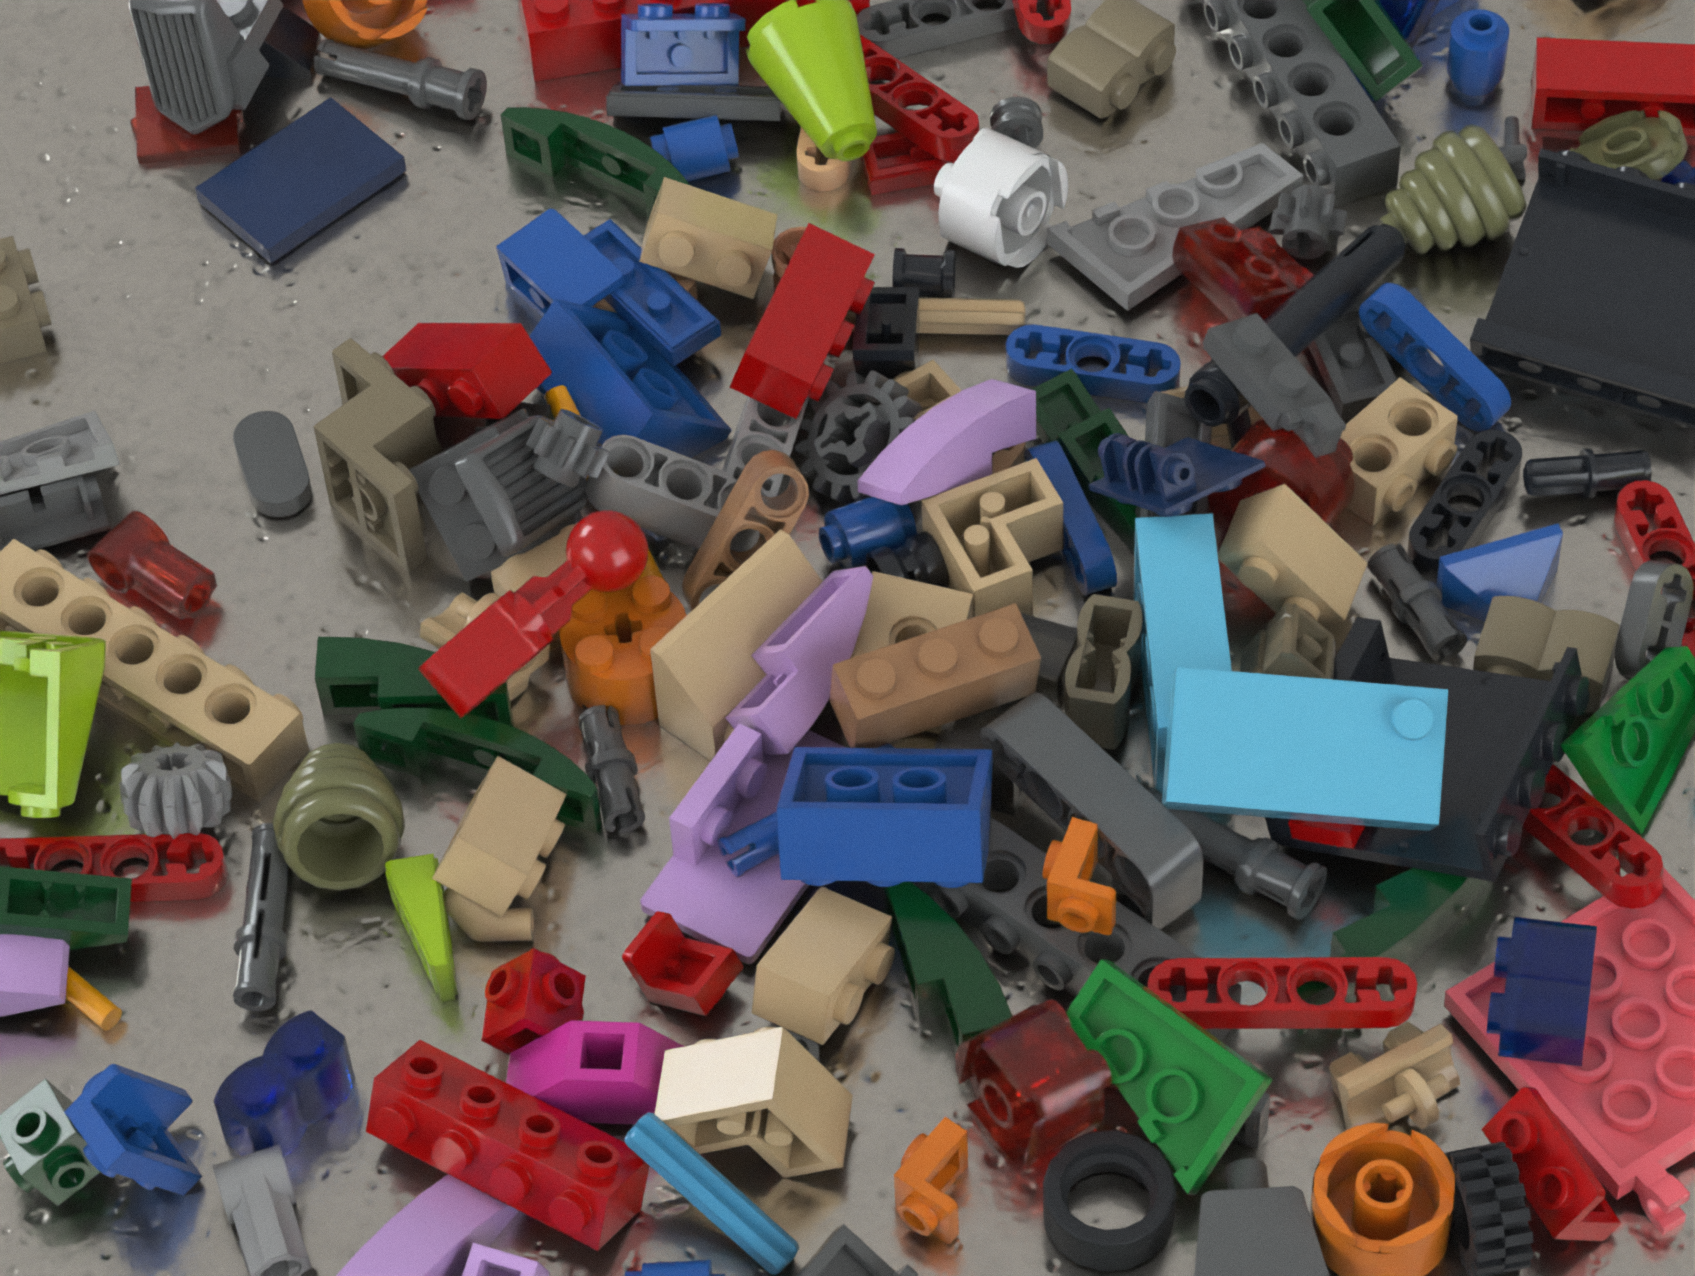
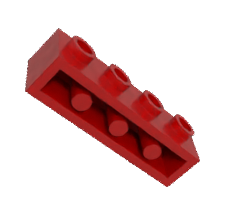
[366,1040,650,1251]

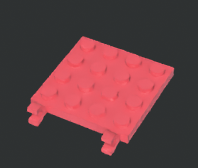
[1444,867,1695,1235]

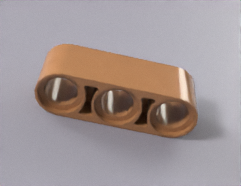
[682,450,809,611]

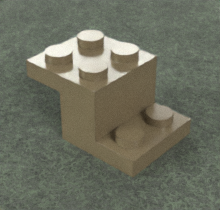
[313,338,443,573]

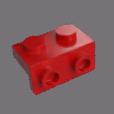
[1481,1087,1622,1241]

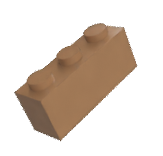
[829,603,1041,748]

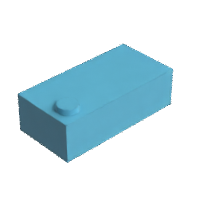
[1133,513,1232,793]
[1162,666,1448,831]

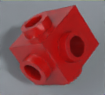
[481,948,586,1055]

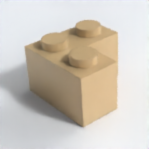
[921,458,1063,619]
[655,1026,853,1178]

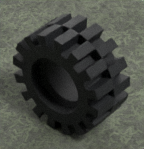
[1445,1142,1533,1276]

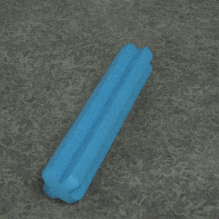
[624,1112,800,1275]

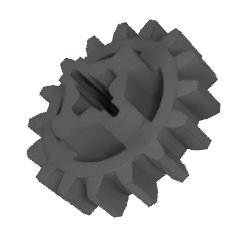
[795,371,922,506]

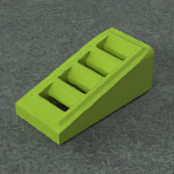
[384,853,458,1002]

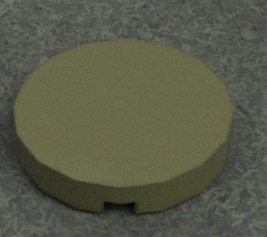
[1569,110,1688,180]

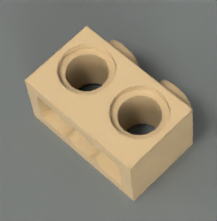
[1316,377,1458,526]

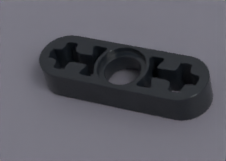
[1407,430,1522,578]

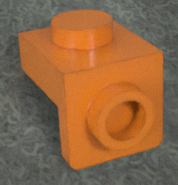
[1042,817,1116,935]
[894,1117,968,1245]

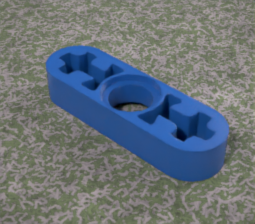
[1359,283,1511,432]
[1006,324,1181,403]
[1024,440,1117,596]

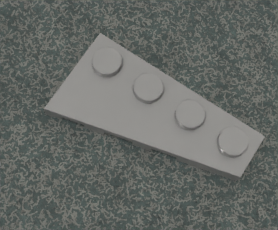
[1047,143,1303,311]
[0,411,120,495]

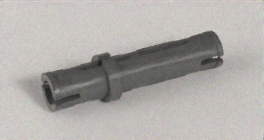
[233,823,289,1011]

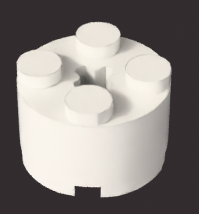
[934,128,1068,268]

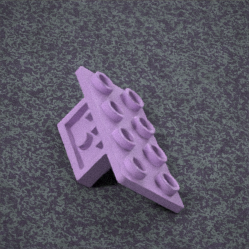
[640,723,846,964]

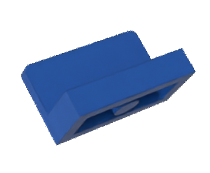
[496,209,625,317]

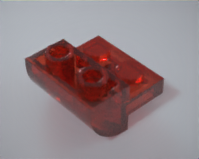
[1172,217,1314,321]

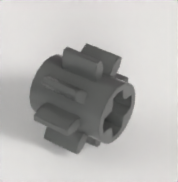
[1269,185,1347,259]
[526,409,610,487]

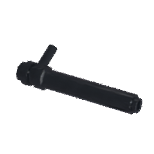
[1184,224,1406,459]

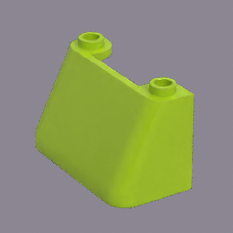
[0,630,106,818]

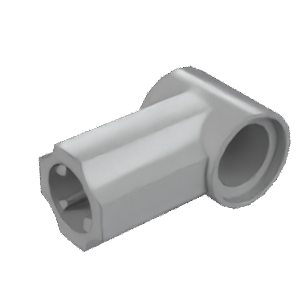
[212,1145,311,1276]

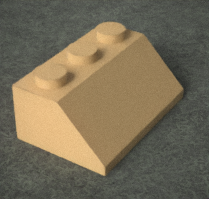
[650,529,823,761]

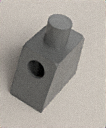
[1194,1158,1329,1276]

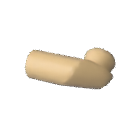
[443,888,534,942]

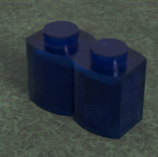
[1487,917,1597,1066]
[213,1010,355,1158]

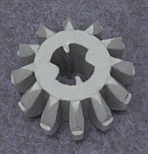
[119,742,233,839]

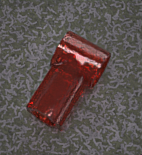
[87,511,217,620]

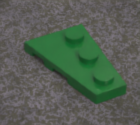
[1560,646,1695,835]
[1064,959,1273,1195]

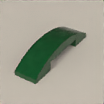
[500,107,690,222]
[353,708,602,833]

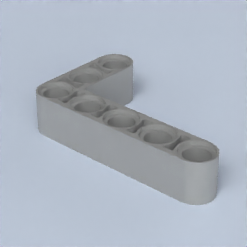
[585,396,809,552]

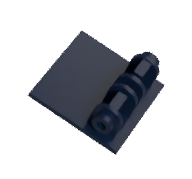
[1088,433,1266,517]

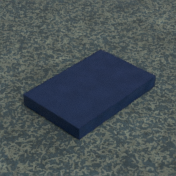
[195,97,407,263]

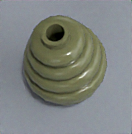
[1379,124,1527,255]
[273,743,405,891]

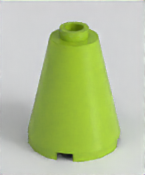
[745,0,877,161]

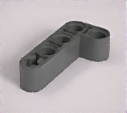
[980,692,1203,931]

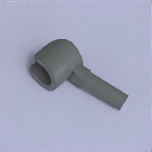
[1498,116,1527,180]

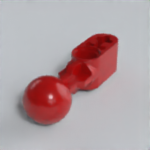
[418,510,648,718]

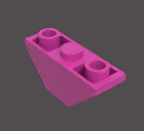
[506,1020,684,1124]

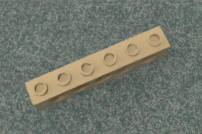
[0,539,309,802]

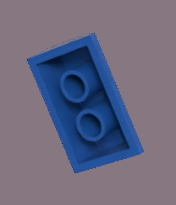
[529,299,732,476]
[777,747,993,888]

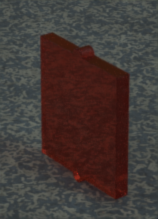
[130,86,244,164]

